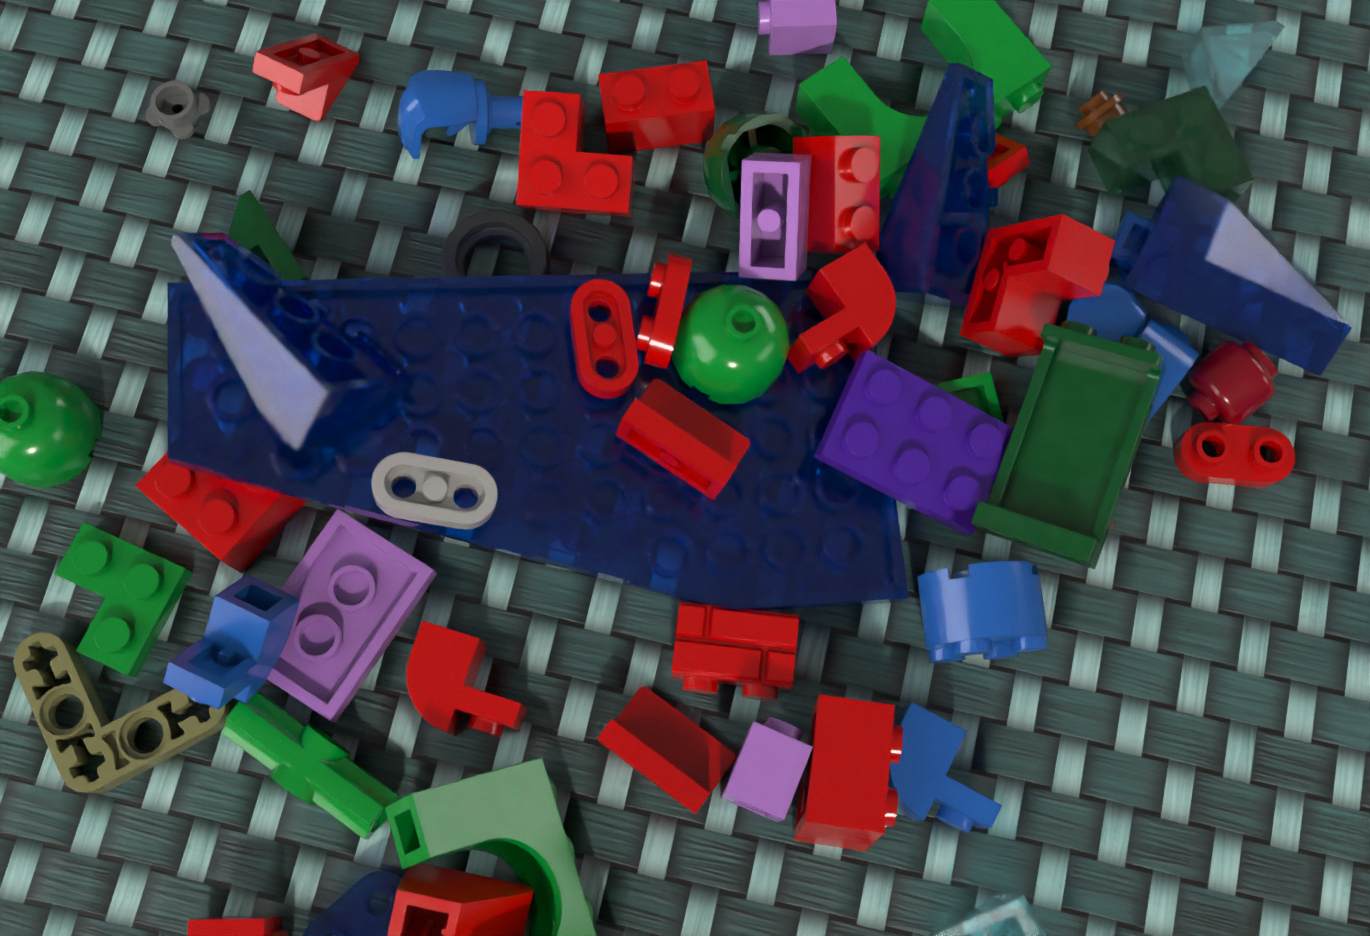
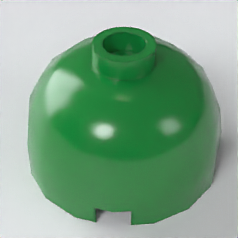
[672,284,790,404]
[0,371,103,488]

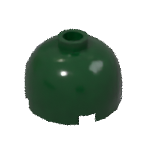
[703,111,809,220]

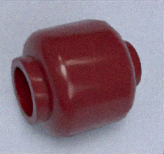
[1186,341,1278,425]

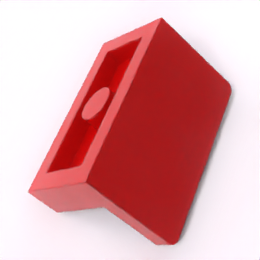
[615,378,751,500]
[597,686,736,815]

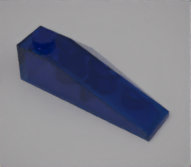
[876,62,998,310]
[1118,174,1352,376]
[171,233,416,451]

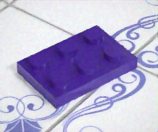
[814,350,1014,535]

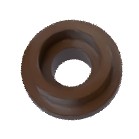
[1074,89,1128,138]

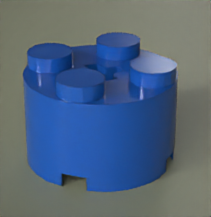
[917,561,1049,663]

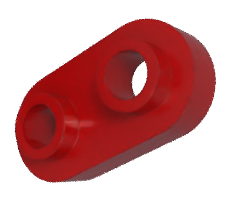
[636,253,692,369]
[569,279,639,399]
[1173,422,1295,488]

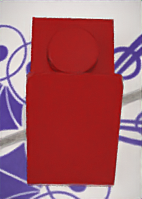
[252,33,360,121]

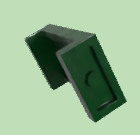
[971,321,1166,570]

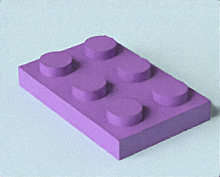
[267,509,437,723]

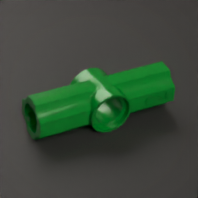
[221,691,400,840]

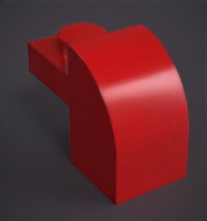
[787,243,896,374]
[406,621,527,737]

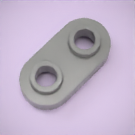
[371,452,498,530]

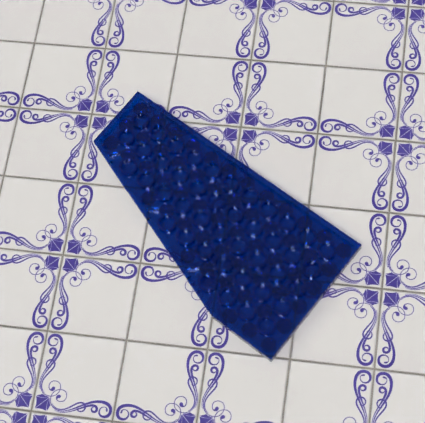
[167,270,909,611]

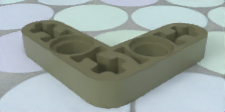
[13,632,235,794]

